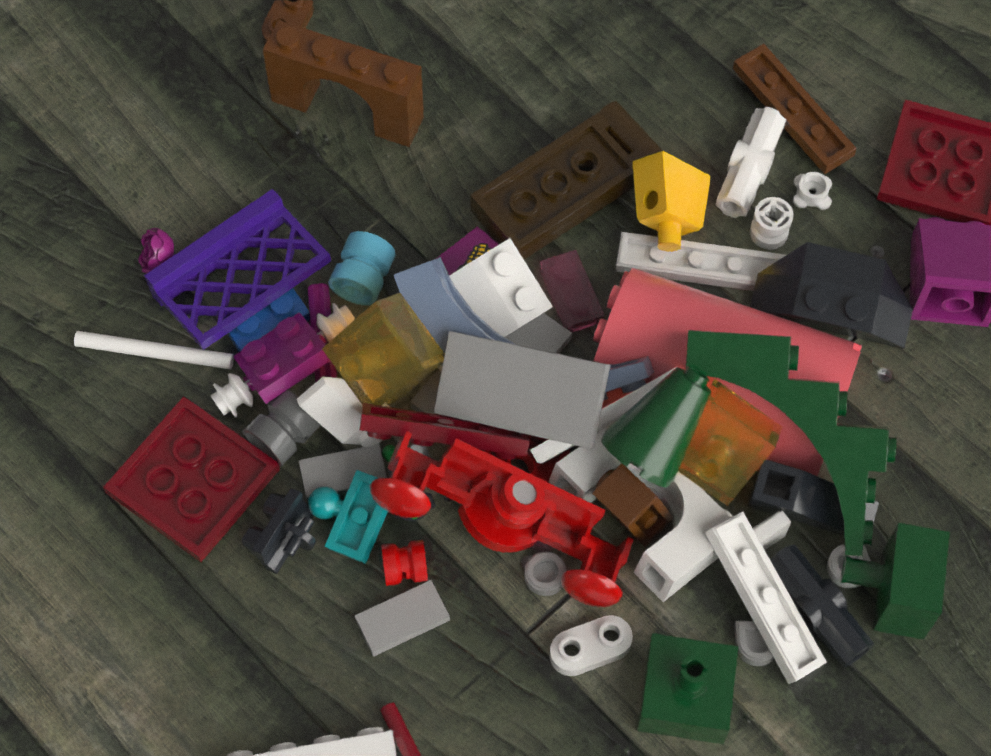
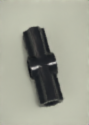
[770,544,874,668]

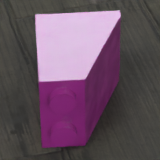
[910,217,991,327]

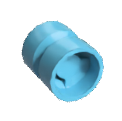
[328,231,396,306]

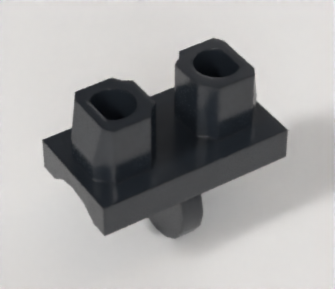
[242,488,316,574]

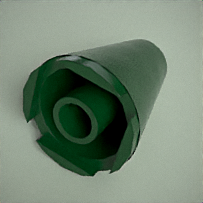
[601,365,711,488]

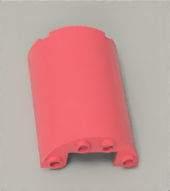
[593,268,862,476]

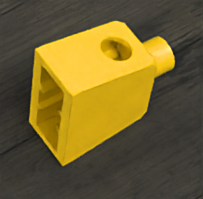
[633,151,710,252]

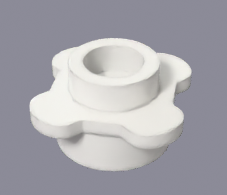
[793,172,832,210]

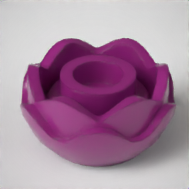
[138,228,174,273]

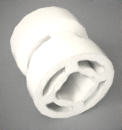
[750,197,794,250]

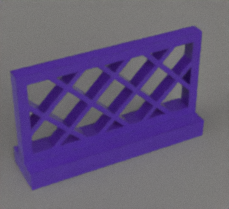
[144,189,331,350]

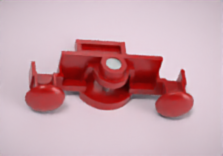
[370,431,634,607]

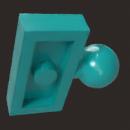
[308,470,388,564]

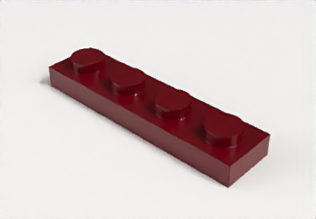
[359,403,529,459]

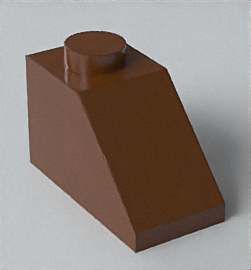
[592,463,674,547]

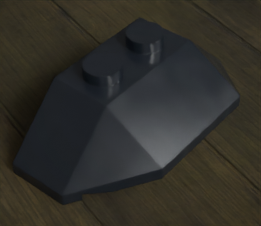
[750,242,913,349]

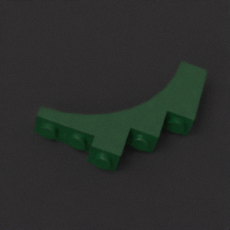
[686,330,897,556]

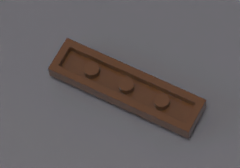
[733,44,857,175]

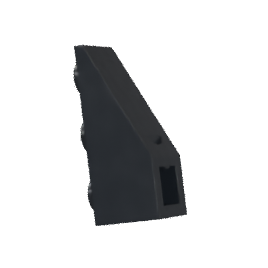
[747,459,879,535]

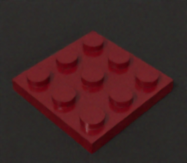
[876,99,991,225]
[103,396,280,562]

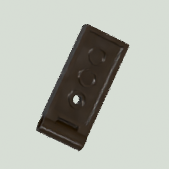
[470,101,663,260]

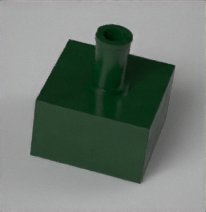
[840,522,950,640]
[637,633,739,744]

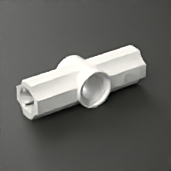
[715,106,786,218]

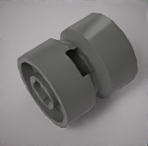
[242,390,321,467]

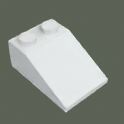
[401,238,553,372]

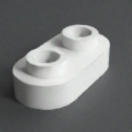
[550,615,633,676]

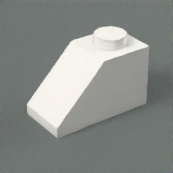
[297,377,389,447]

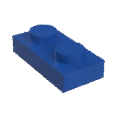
[227,288,310,352]

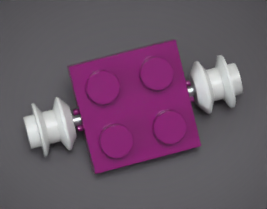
[210,303,359,418]

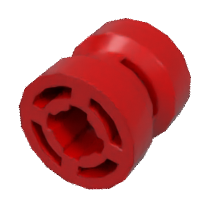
[381,540,428,586]

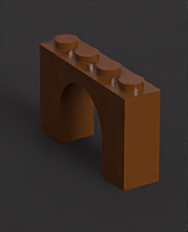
[263,20,424,147]

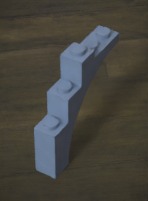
[394,257,654,401]

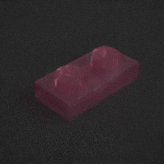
[539,250,605,332]

